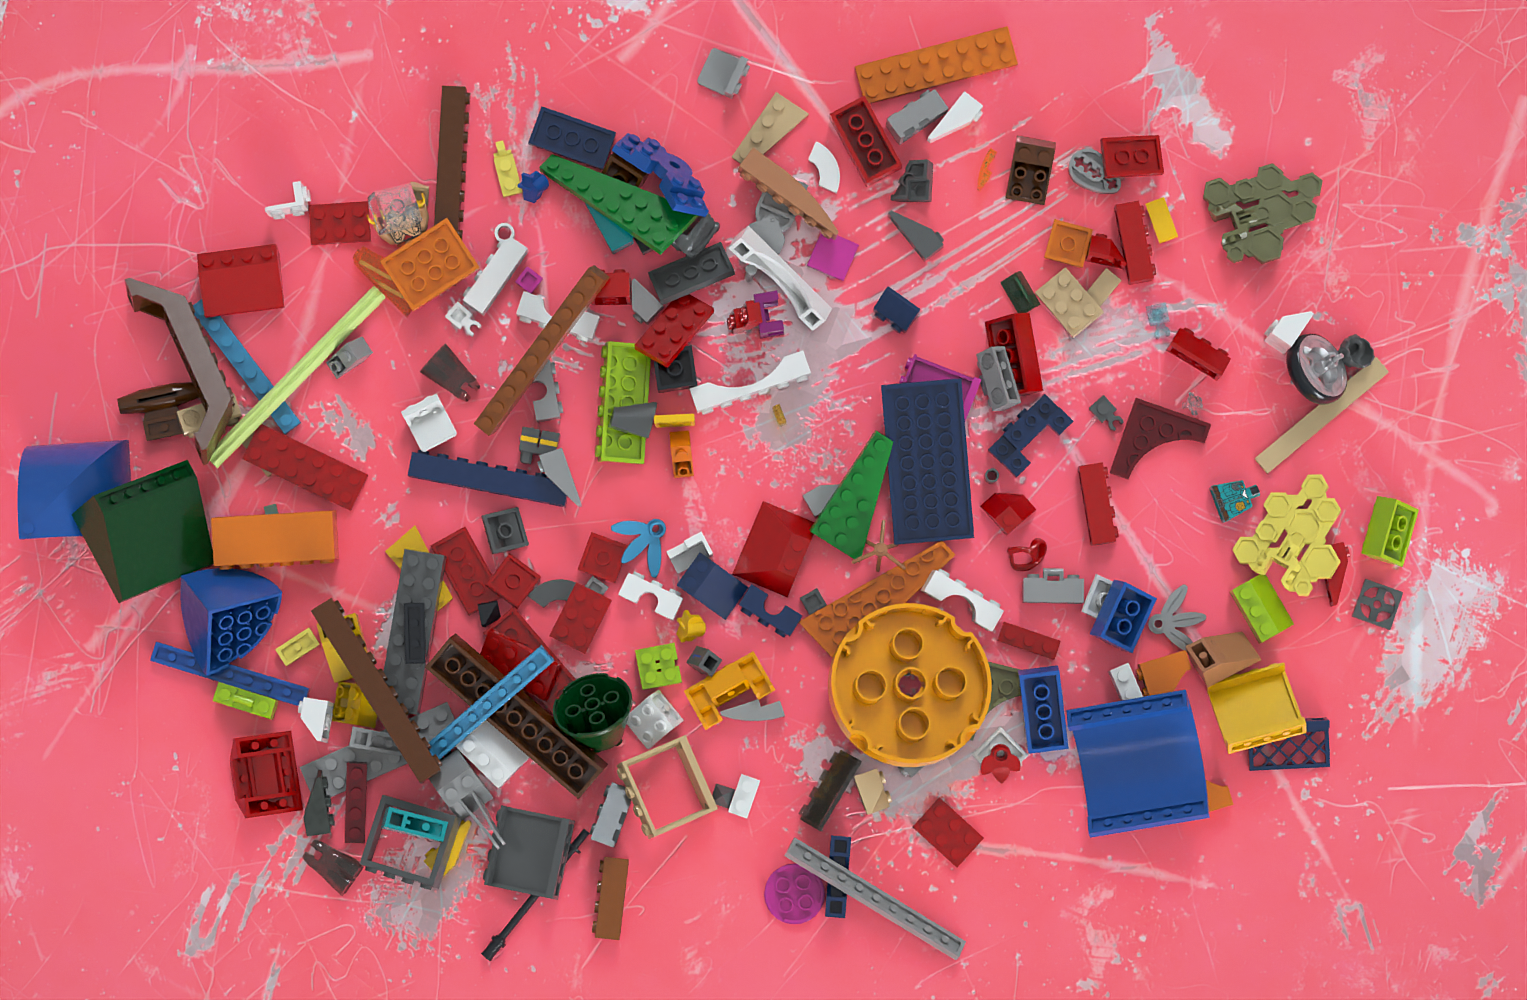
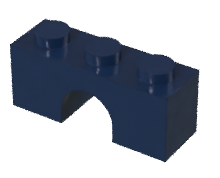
[739,584,803,638]

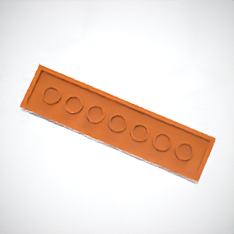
[855,26,1018,104]

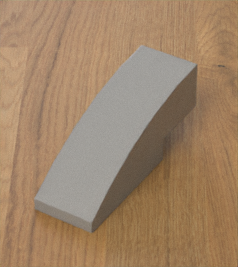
[720,699,785,721]

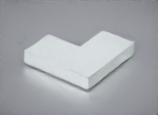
[972,726,1028,764]

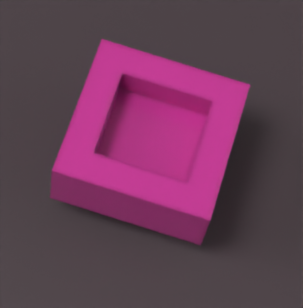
[515,266,543,294]

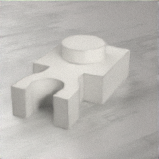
[445,301,482,337]

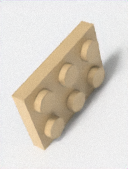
[1035,267,1104,338]

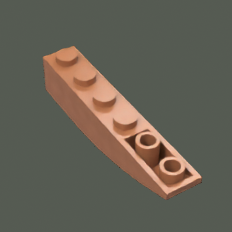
[738,148,839,240]

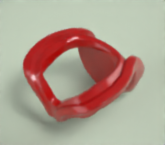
[1007,538,1047,571]

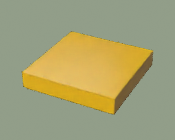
[654,414,695,428]

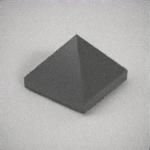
[712,784,735,809]

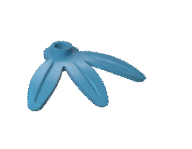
[611,519,666,578]

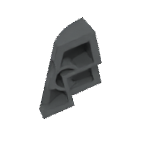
[890,159,933,202]
[608,402,657,439]

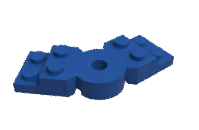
[611,133,709,217]

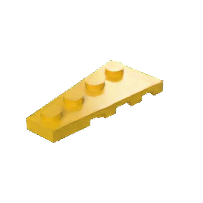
[385,525,453,611]

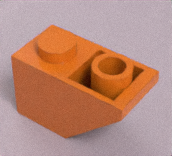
[669,430,694,478]

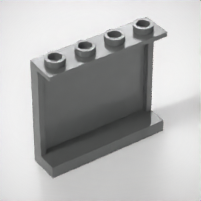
[483,805,575,900]

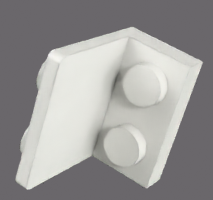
[627,689,684,749]

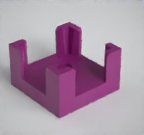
[754,290,784,339]

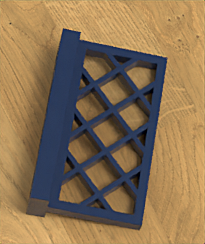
[1248,717,1330,771]

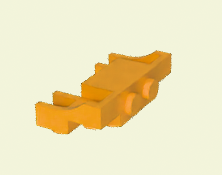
[684,651,775,730]

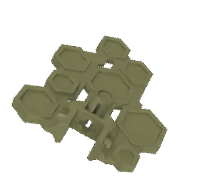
[1203,163,1323,264]

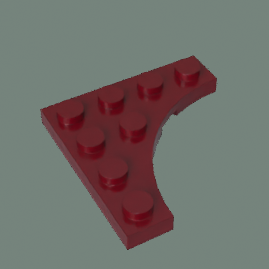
[1109,398,1211,480]

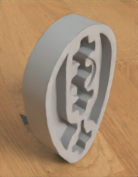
[1068,149,1121,194]

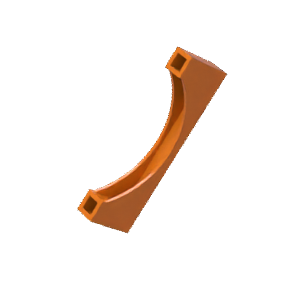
[1136,650,1234,812]

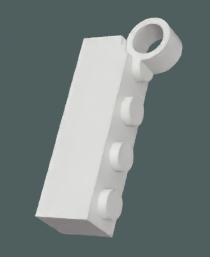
[463,223,529,316]

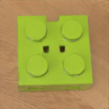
[635,643,682,690]

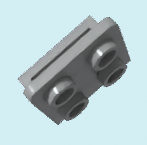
[697,48,750,99]

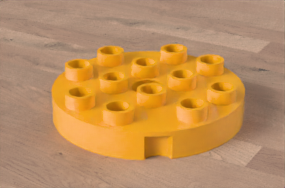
[828,603,992,767]

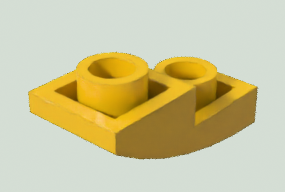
[1145,197,1178,244]

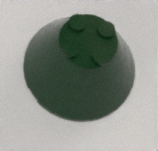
[553,673,633,753]

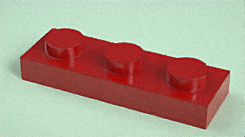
[997,622,1061,660]

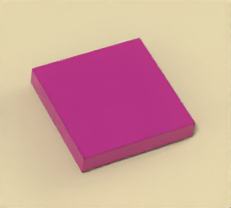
[807,234,859,281]

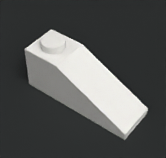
[927,91,983,143]

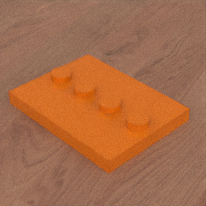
[380,218,480,312]

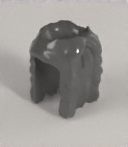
[671,213,720,258]

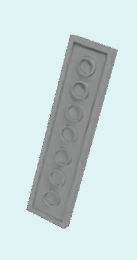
[300,702,455,797]

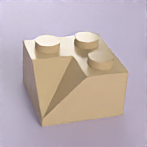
[853,768,892,815]

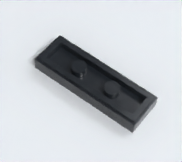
[404,603,426,664]

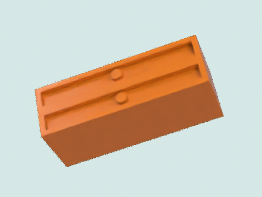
[211,510,339,570]

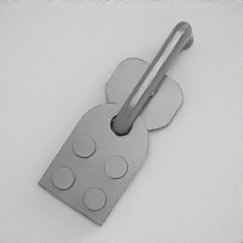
[744,181,808,282]

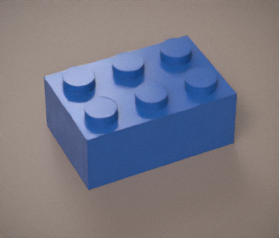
[1090,580,1157,653]

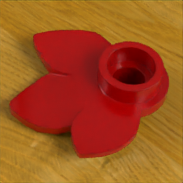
[980,744,1021,784]

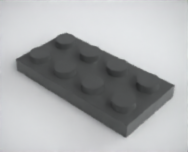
[648,242,736,305]

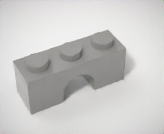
[532,360,564,423]

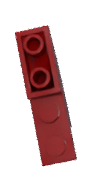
[727,300,763,335]

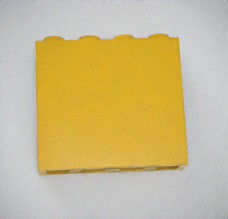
[1207,662,1306,754]

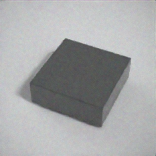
[800,588,827,615]

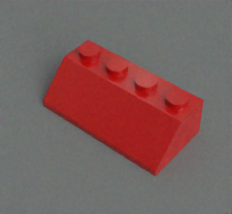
[985,313,1044,396]

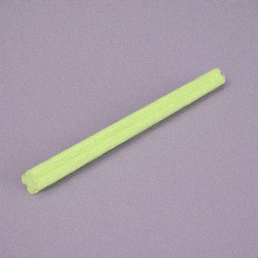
[210,286,385,468]

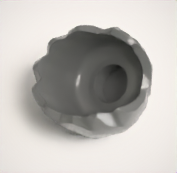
[1338,334,1375,368]

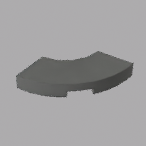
[528,579,576,608]

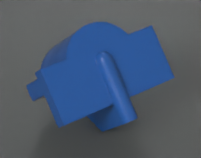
[517,171,549,203]

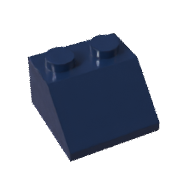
[873,286,920,334]

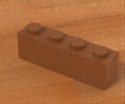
[592,857,629,940]

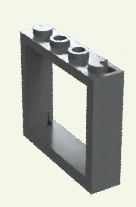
[360,795,462,890]

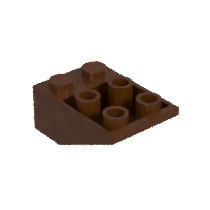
[1005,135,1056,205]

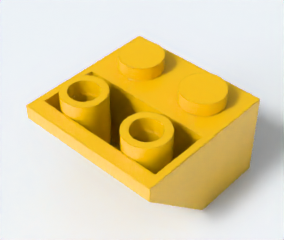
[332,682,377,728]

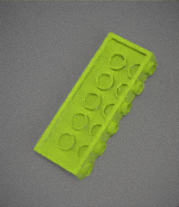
[595,341,651,464]

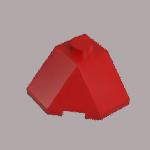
[1085,233,1127,270]
[980,493,1037,536]

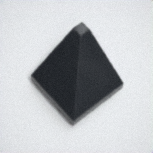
[478,600,501,627]

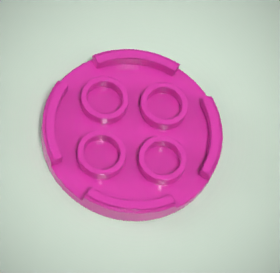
[764,864,825,924]

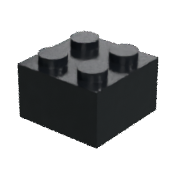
[653,345,698,393]

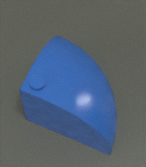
[180,568,282,676]

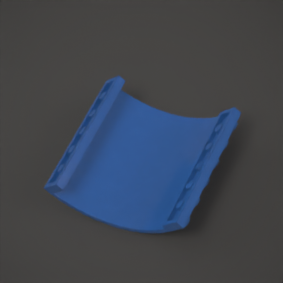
[1066,690,1210,838]

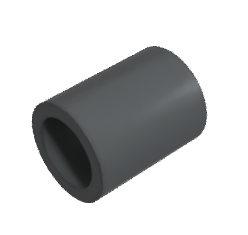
[984,468,999,484]

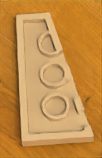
[732,92,809,164]

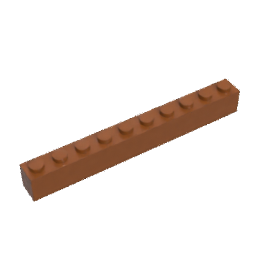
[474,265,610,436]

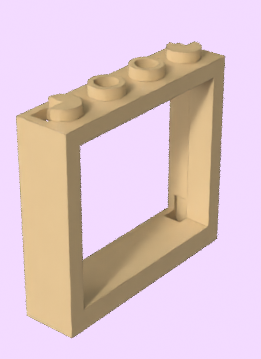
[616,735,718,839]

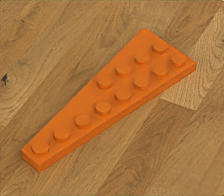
[799,541,955,658]

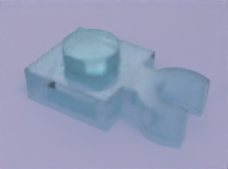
[1145,302,1170,339]

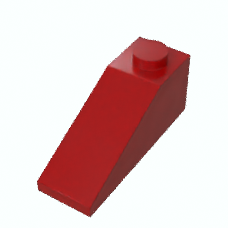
[1324,542,1350,607]

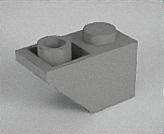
[326,337,373,379]

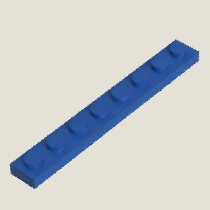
[150,642,310,706]

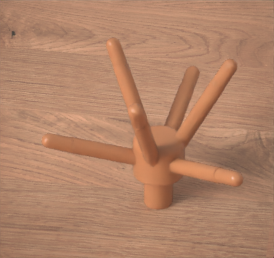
[852,520,906,572]

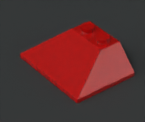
[732,501,814,598]
[229,731,303,819]

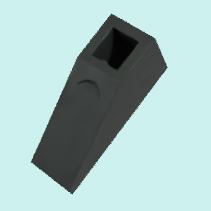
[304,770,335,836]

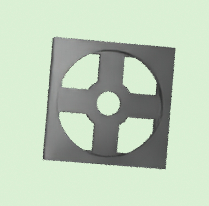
[1351,579,1403,630]

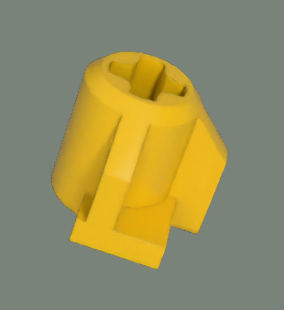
[676,610,706,642]

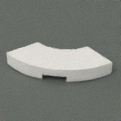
[808,141,840,194]

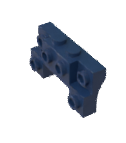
[988,394,1074,478]

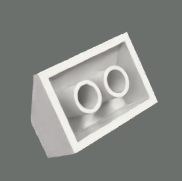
[1264,311,1314,354]
[298,697,335,743]

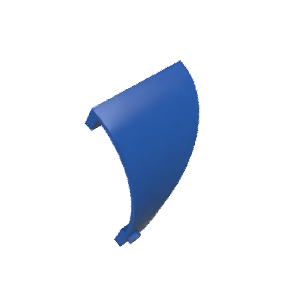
[17,440,131,540]

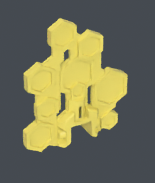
[1232,474,1341,596]

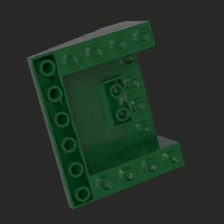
[71,460,214,603]

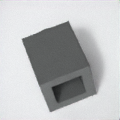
[686,646,722,677]

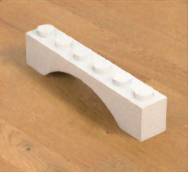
[729,226,832,331]
[690,350,811,415]

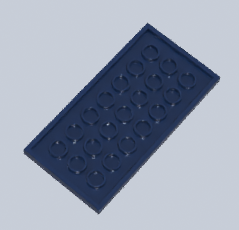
[881,378,974,545]

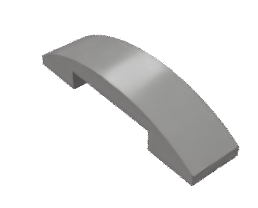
[349,726,430,757]

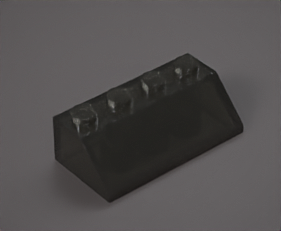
[798,750,862,832]

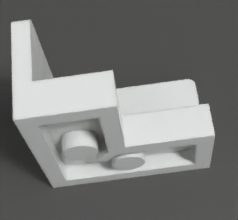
[666,531,713,574]

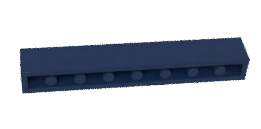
[408,450,568,508]

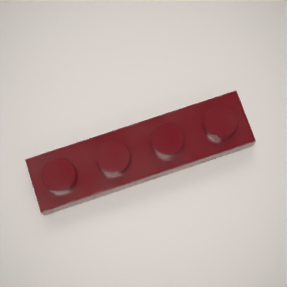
[344,762,367,843]

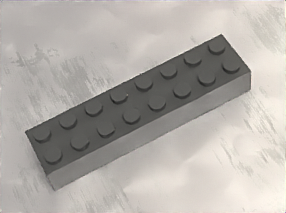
[383,549,447,715]

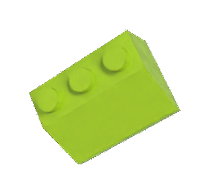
[1361,496,1419,567]
[1229,574,1294,644]

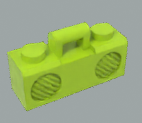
[213,682,279,720]

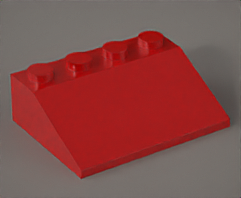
[197,244,285,318]

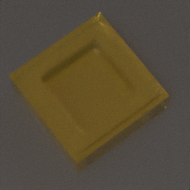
[772,404,787,427]

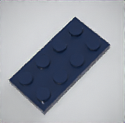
[528,106,616,170]

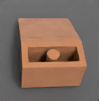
[1185,631,1261,687]

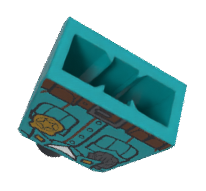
[1209,480,1260,524]

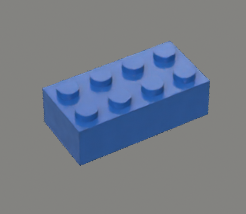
[1018,665,1069,754]

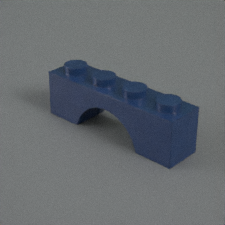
[825,835,851,918]

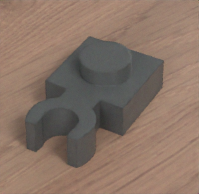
[1089,395,1124,431]

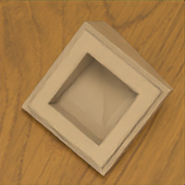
[408,181,429,206]

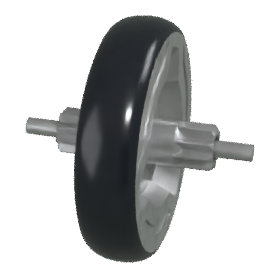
[1286,333,1347,405]

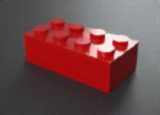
[829,95,902,187]

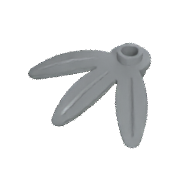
[1148,585,1206,652]

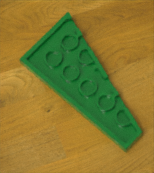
[810,430,893,563]

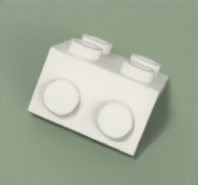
[265,181,311,220]
[401,393,457,452]

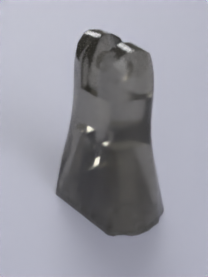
[420,343,481,402]
[302,840,364,896]

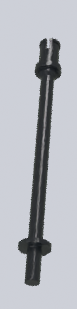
[481,829,589,962]

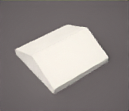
[1081,574,1113,619]

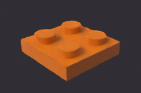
[1044,219,1093,268]

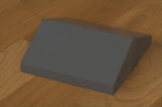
[481,507,529,554]

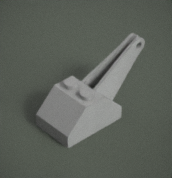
[429,749,506,850]

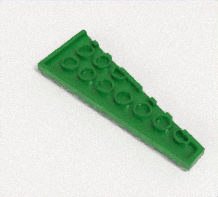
[539,154,698,255]

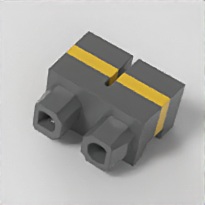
[519,426,561,465]

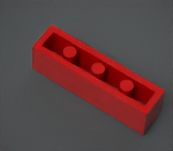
[1114,200,1156,285]
[1078,462,1119,546]

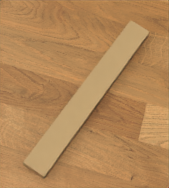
[1254,357,1389,474]

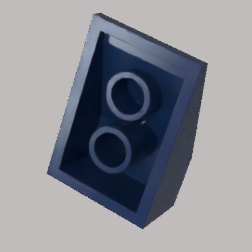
[677,553,749,620]

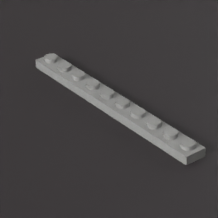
[784,837,966,960]

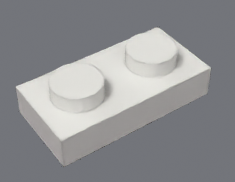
[728,774,760,818]

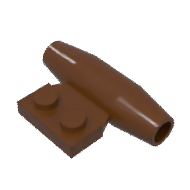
[117,382,199,441]

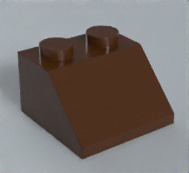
[602,152,649,188]

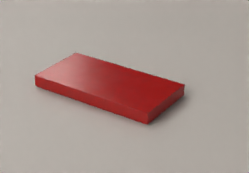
[430,527,501,616]

